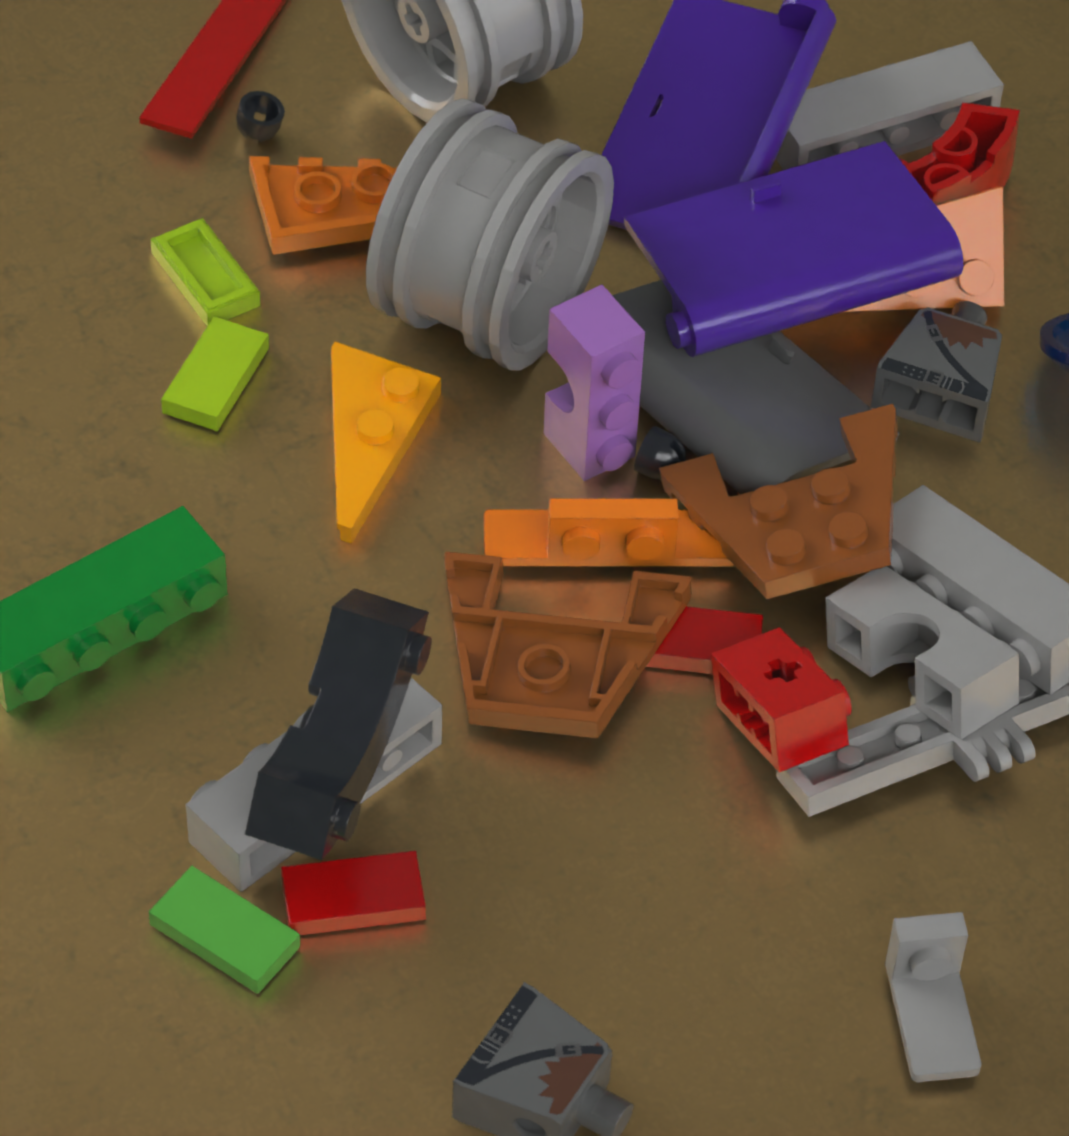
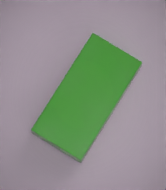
[149,866,300,994]

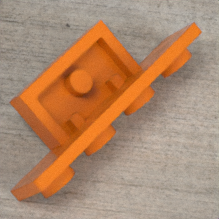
[484,498,735,567]

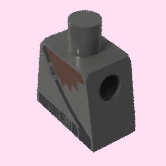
[871,301,1002,443]
[452,982,634,1136]

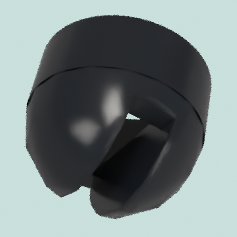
[236,91,285,142]
[634,426,686,480]

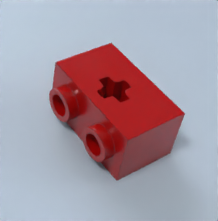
[711,627,852,773]

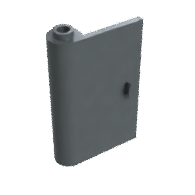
[612,280,900,494]

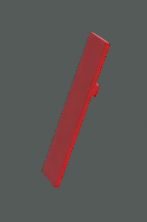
[139,0,287,139]

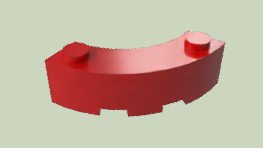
[899,102,1020,204]

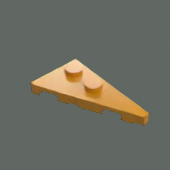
[331,342,441,544]

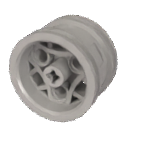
[342,0,583,123]
[366,98,614,371]

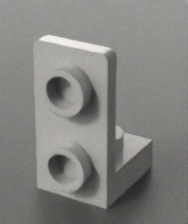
[885,912,981,1082]

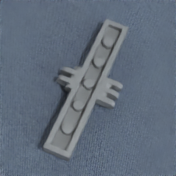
[776,675,1069,817]

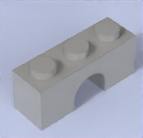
[826,566,1019,739]

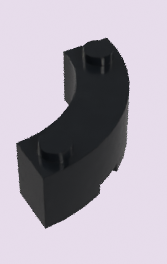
[245,588,432,860]

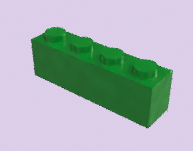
[0,506,228,712]

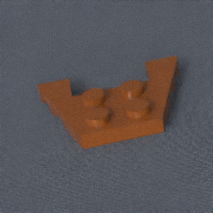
[659,404,898,599]
[444,551,692,739]

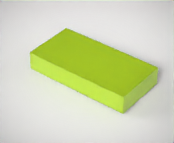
[151,218,261,326]
[161,316,269,432]

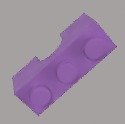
[544,285,645,481]

